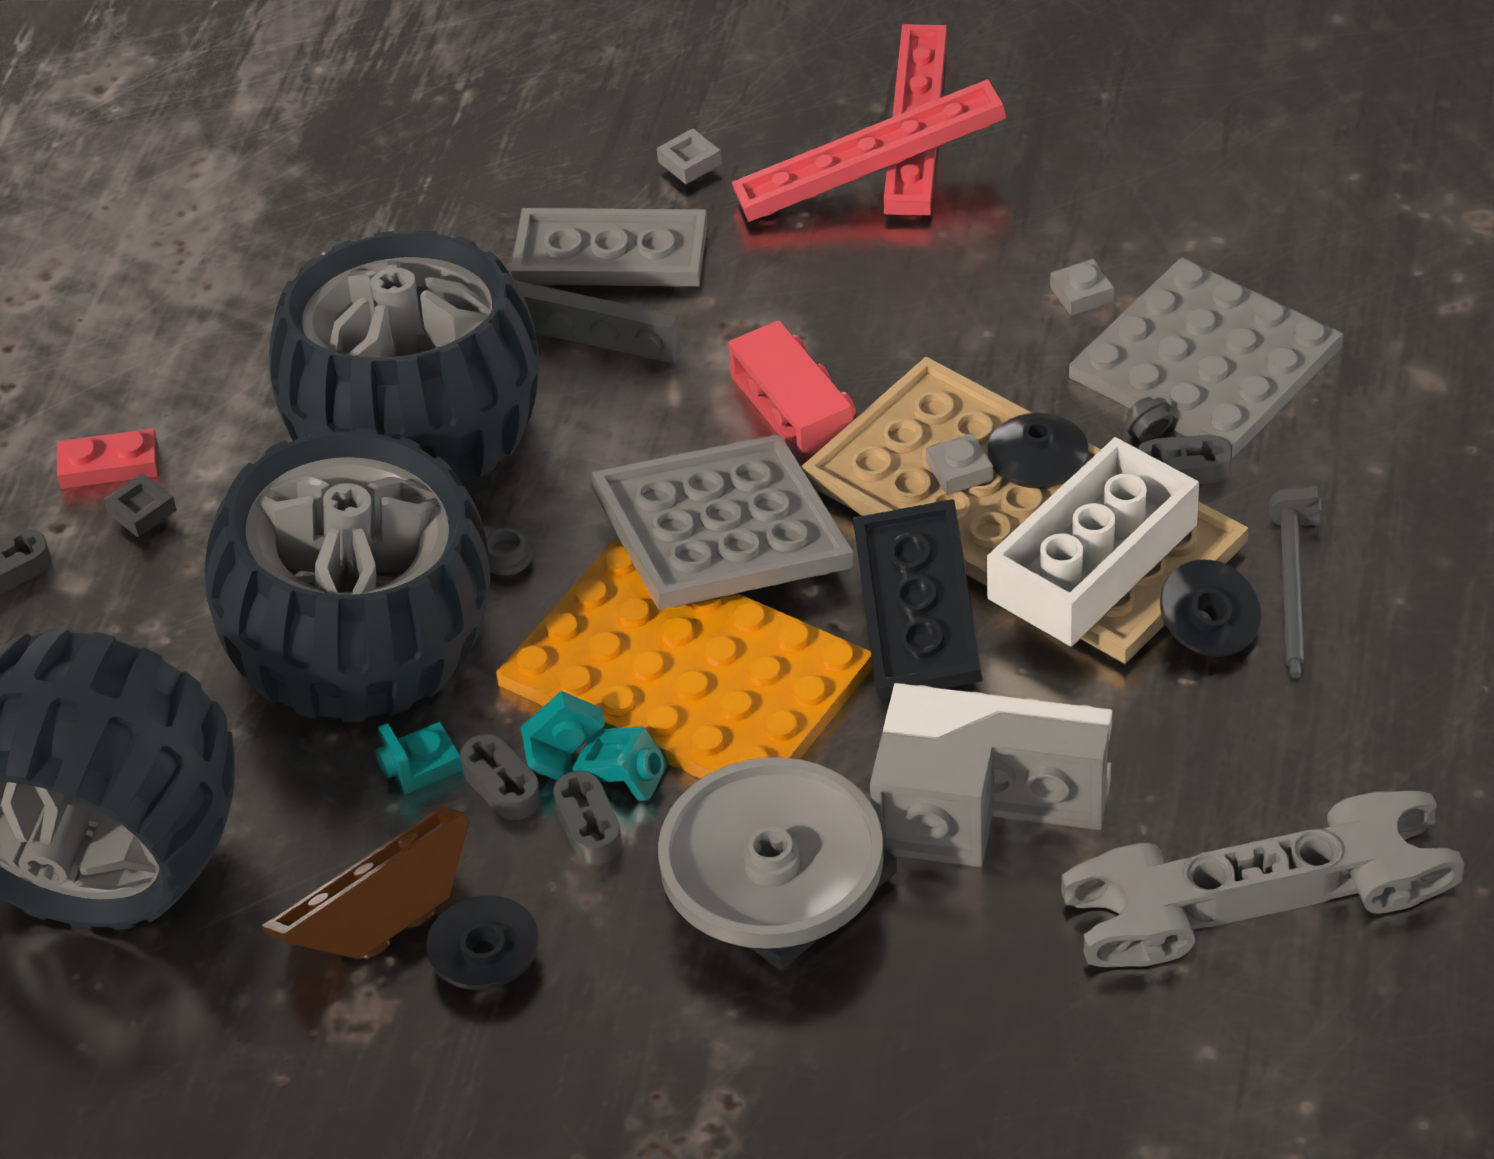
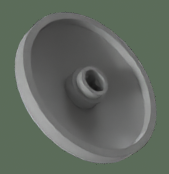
[658,757,884,949]

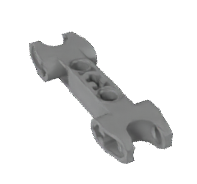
[1061,791,1465,967]

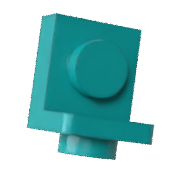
[520,690,605,781]
[374,722,463,795]
[572,726,668,801]

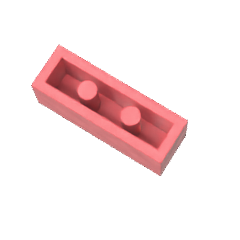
[728,320,857,464]

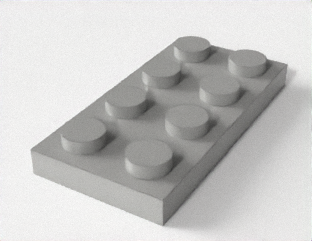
[510,208,708,287]

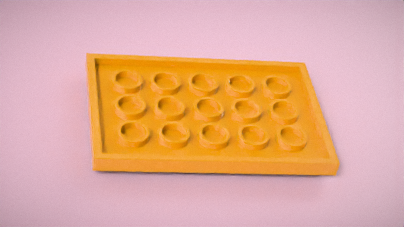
[496,540,873,779]

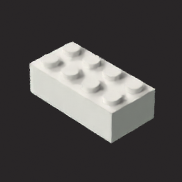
[987,437,1199,647]

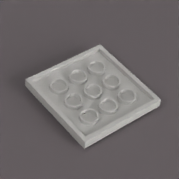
[1069,257,1343,459]
[591,434,854,610]

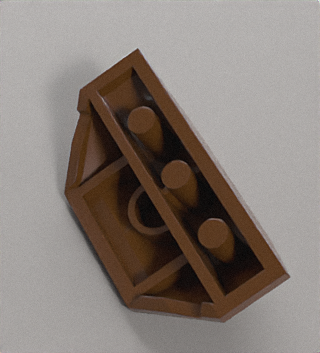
[262,806,469,959]

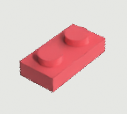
[57,428,159,489]

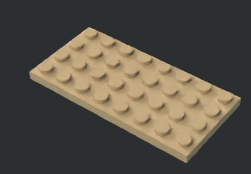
[801,357,1249,664]

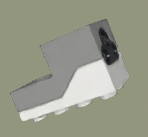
[870,683,1112,867]

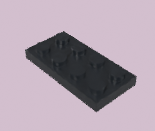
[853,499,983,700]

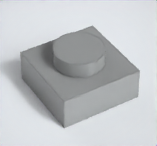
[657,128,722,184]
[1050,259,1114,316]
[926,434,993,495]

